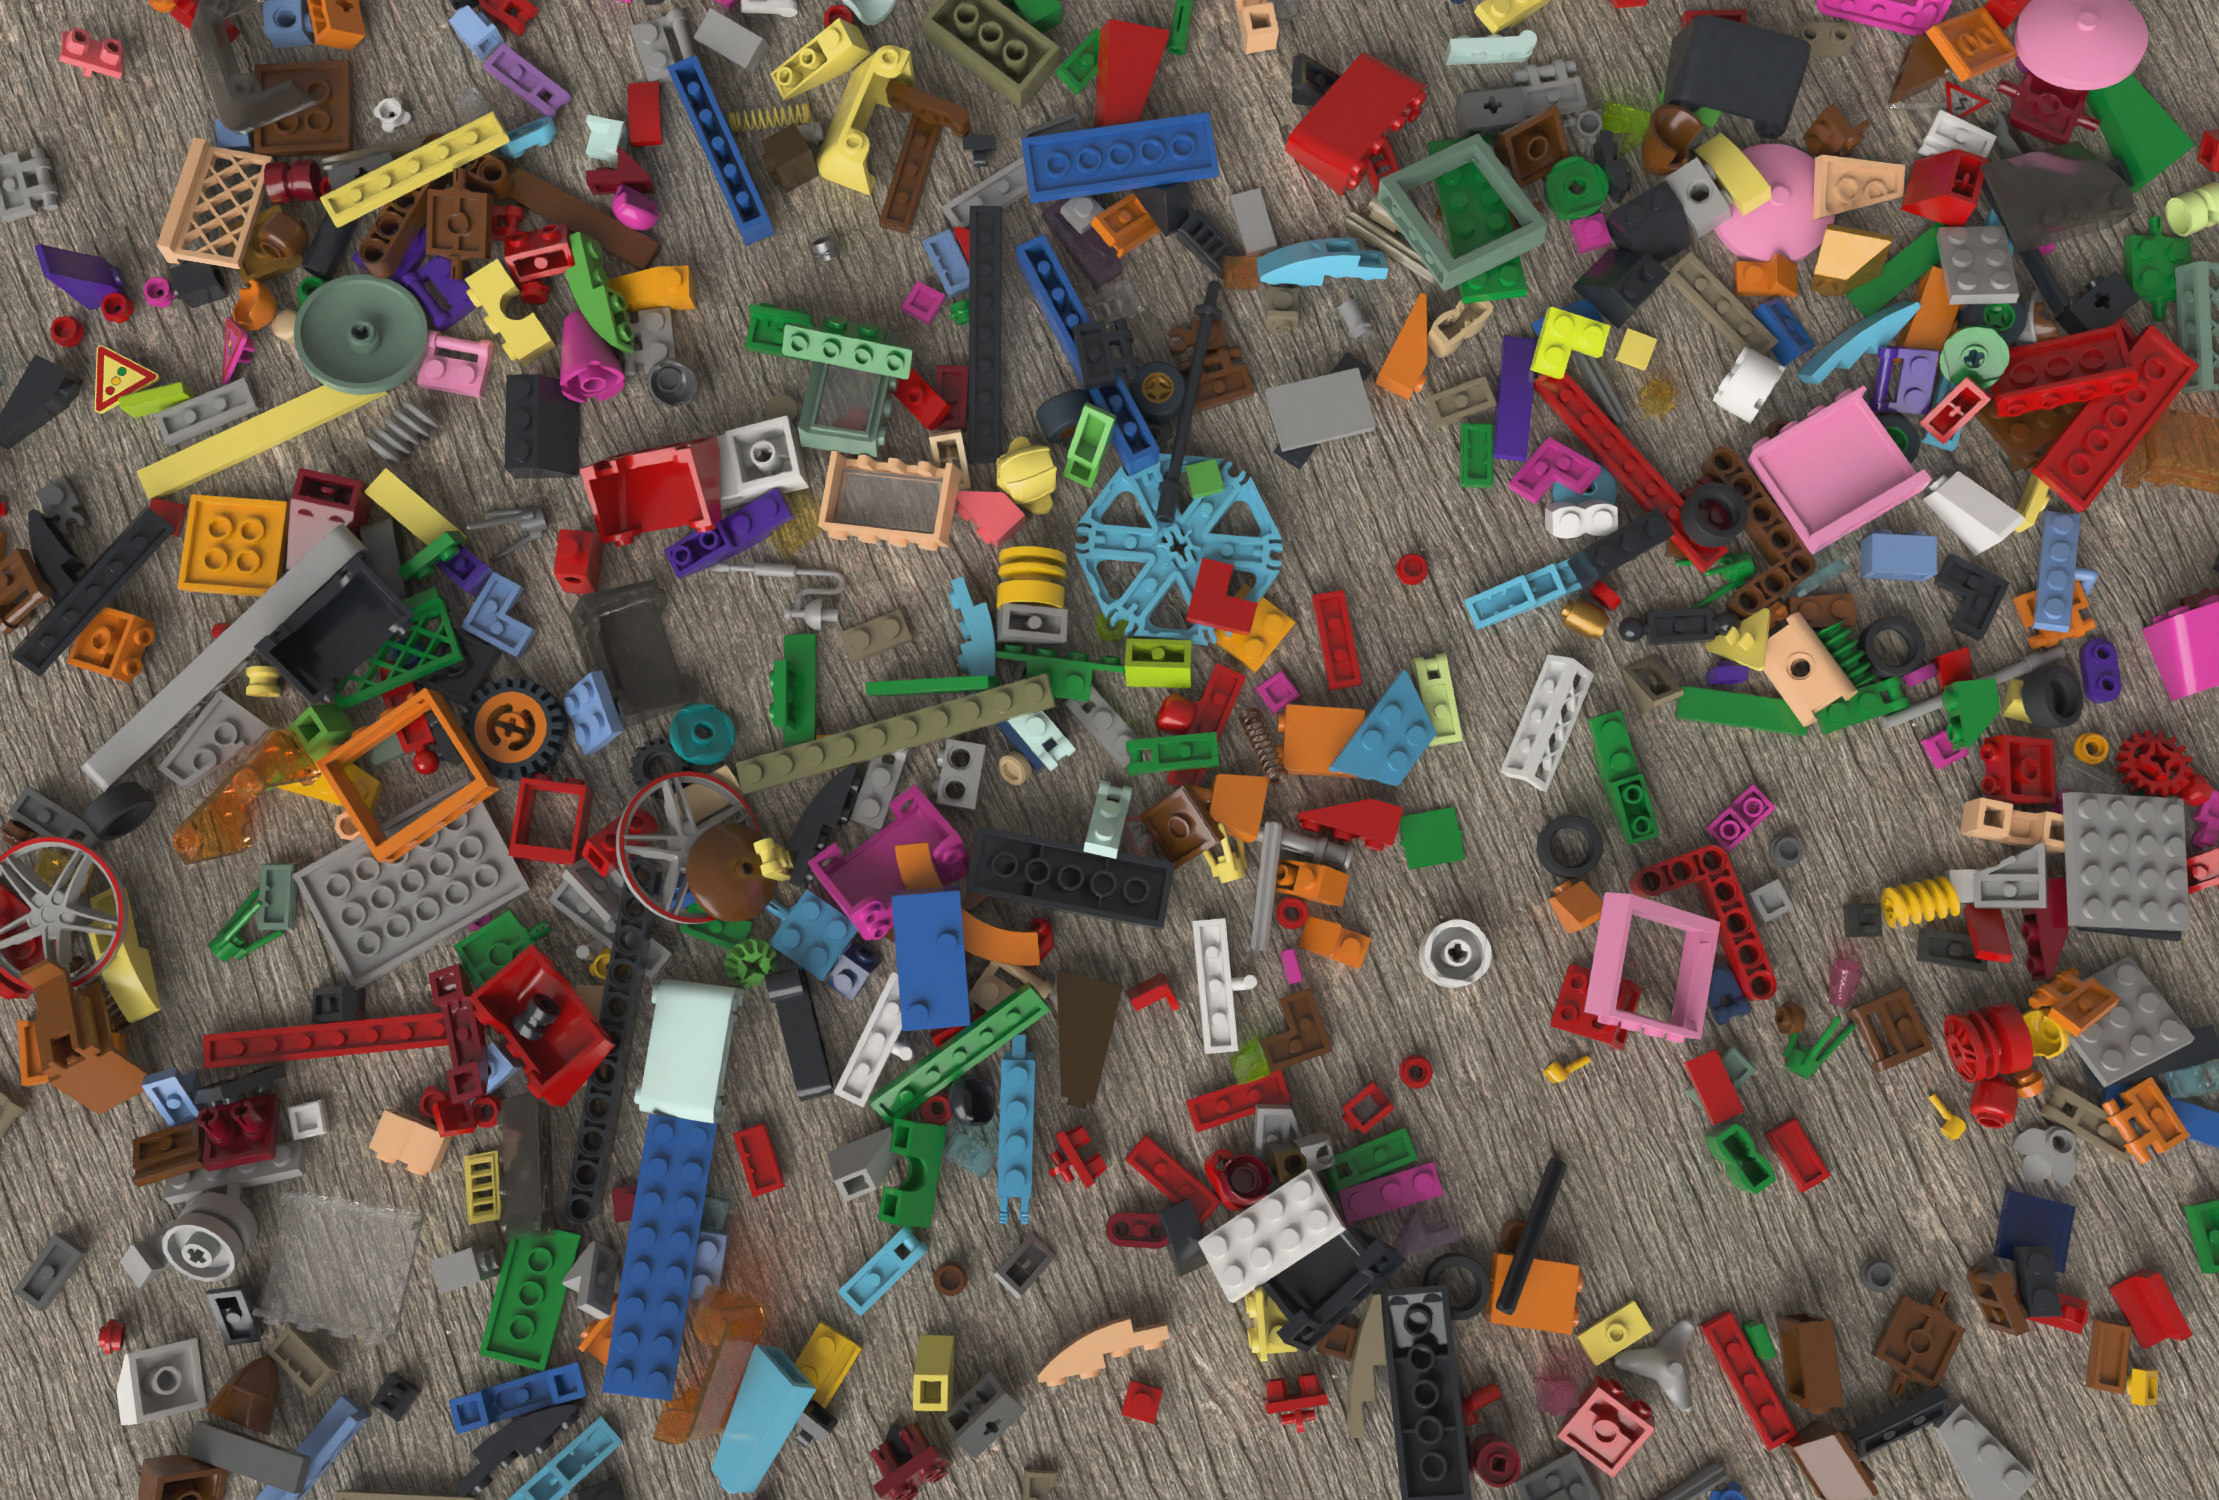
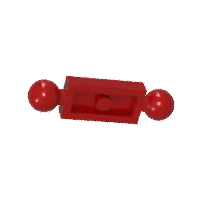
[379,661,440,775]

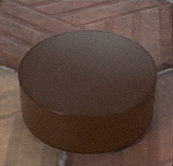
[1499,1219,1526,1253]

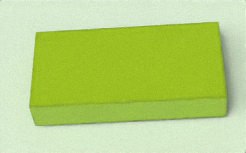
[118,381,196,418]

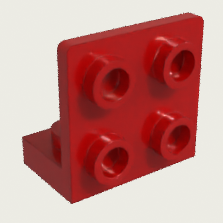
[1550,964,1642,1051]

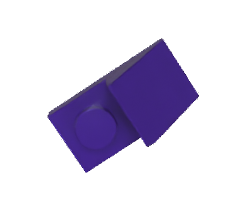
[436,545,495,597]

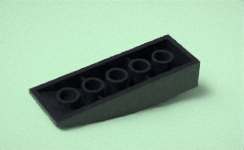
[966,826,1175,931]
[1379,1285,1477,1500]

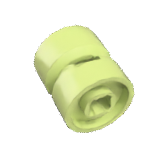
[2165,182,2219,237]

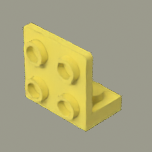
[1245,1285,1297,1361]

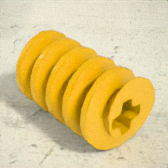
[1880,876,1960,929]

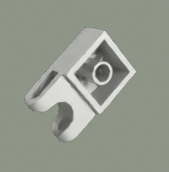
[716,415,809,510]

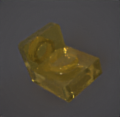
[34,848,94,894]

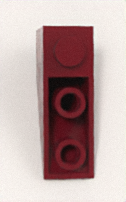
[2021,877,2070,981]

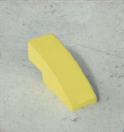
[1693,133,1772,216]
[364,468,469,546]

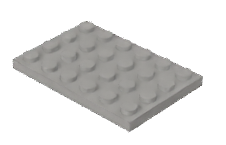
[292,776,533,990]

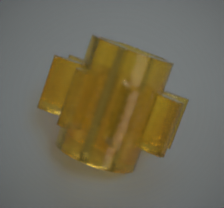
[1637,378,1678,420]

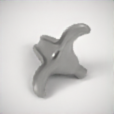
[1615,1318,1695,1412]

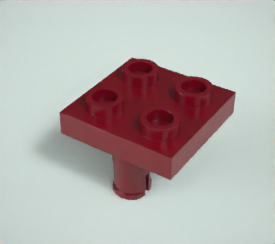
[197,1093,281,1172]
[870,1422,954,1500]

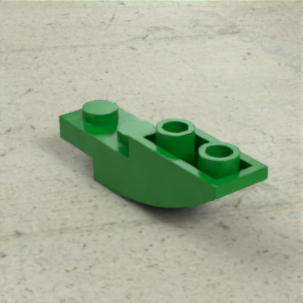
[1587,709,1660,845]

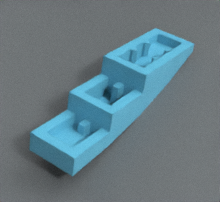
[1796,301,1922,384]
[1464,558,1596,630]
[508,1416,623,1500]

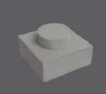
[1060,195,1104,235]
[1746,879,1794,924]

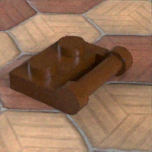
[0,548,54,634]
[1847,987,1934,1072]
[1967,1266,2030,1336]

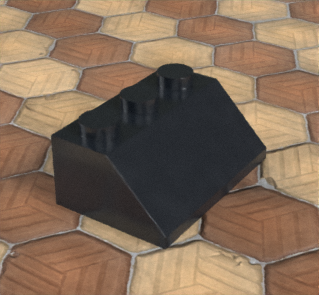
[505,374,580,479]

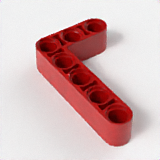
[1629,845,1777,1001]

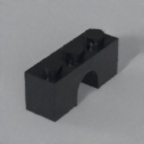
[1567,507,1675,589]

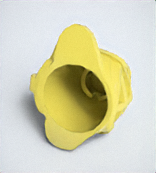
[996,436,1057,514]

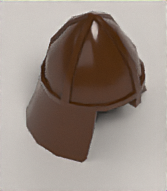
[1641,105,1704,176]
[204,1355,279,1436]

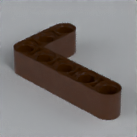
[358,133,514,279]
[1701,446,1816,620]

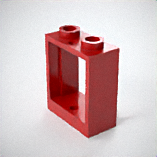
[508,773,594,866]

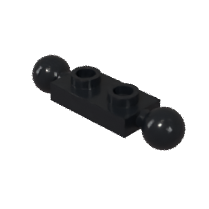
[1618,608,1741,646]

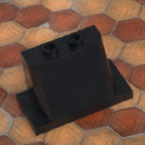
[1261,1212,1407,1352]

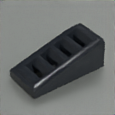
[1176,209,1244,280]

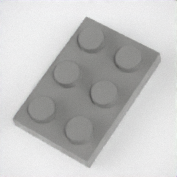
[1936,226,2020,305]

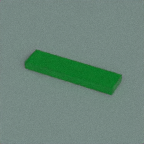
[1846,222,1951,318]
[865,675,1000,697]
[1675,685,1808,737]

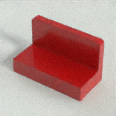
[2109,1269,2193,1349]

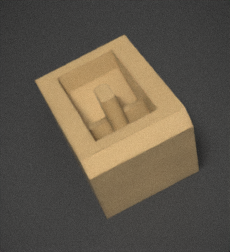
[929,429,971,494]

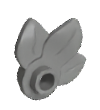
[2012,1126,2077,1186]

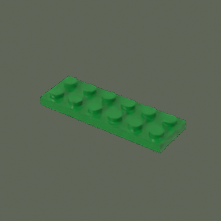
[1427,134,1527,304]

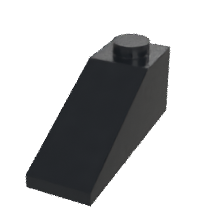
[0,354,83,450]

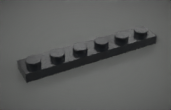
[9,506,176,677]

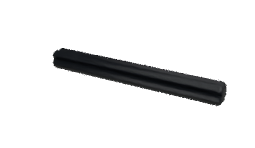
[1981,172,2069,313]
[1496,1158,1567,1315]

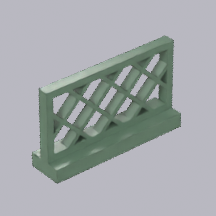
[2175,261,2219,394]

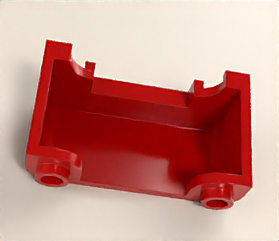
[579,436,722,547]

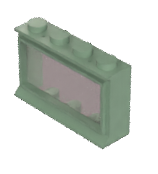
[798,320,900,457]

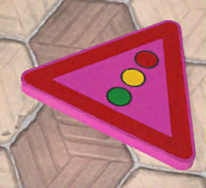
[222,317,255,385]

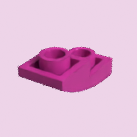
[1705,784,1776,852]

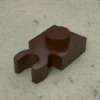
[1169,318,1227,355]

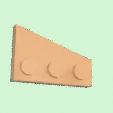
[1812,155,1905,221]

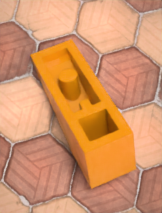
[608,265,696,312]

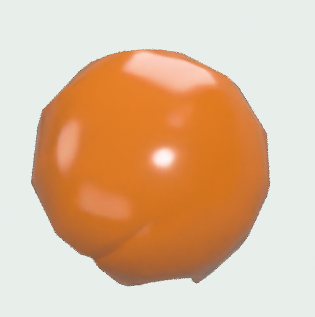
[232,279,278,331]

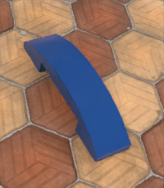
[449,1361,589,1435]

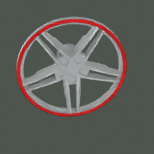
[616,771,761,924]
[0,837,128,990]

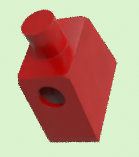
[554,529,604,596]

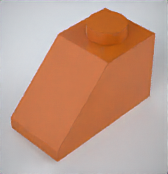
[1547,879,1603,933]

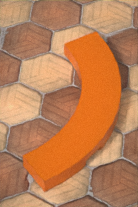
[895,842,1040,966]

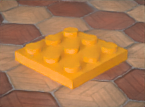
[177,494,290,597]

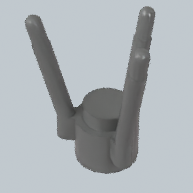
[1561,106,1603,157]
[466,504,549,562]

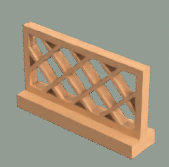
[157,137,274,269]

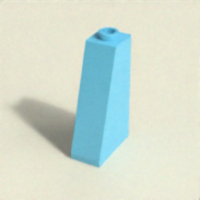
[711,1344,817,1494]

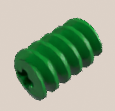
[1816,620,1877,688]

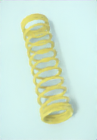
[729,103,811,134]

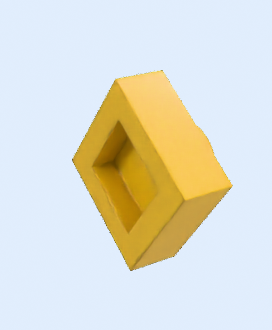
[2127,1368,2159,1406]

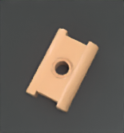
[1763,612,1858,727]

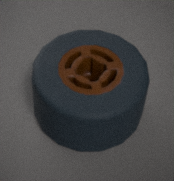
[1036,389,1094,443]

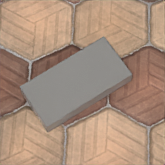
[1229,188,1277,257]

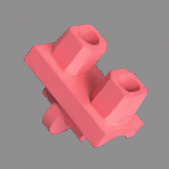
[59,27,124,79]

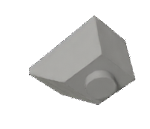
[995,603,1068,646]

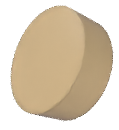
[999,751,1032,785]

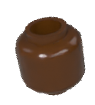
[258,212,309,261]

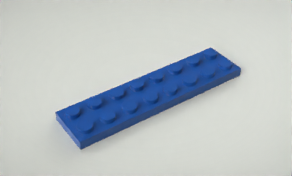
[602,1114,718,1401]

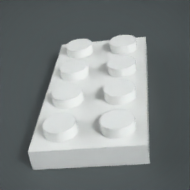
[1198,1168,1346,1303]

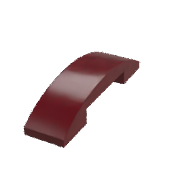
[428,964,488,1104]

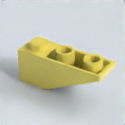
[770,18,872,101]

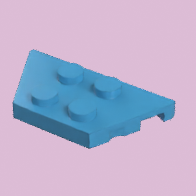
[1328,670,1437,786]

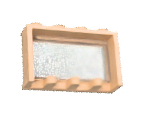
[818,451,963,551]

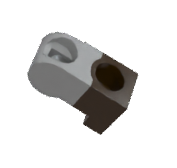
[1265,1133,1335,1182]

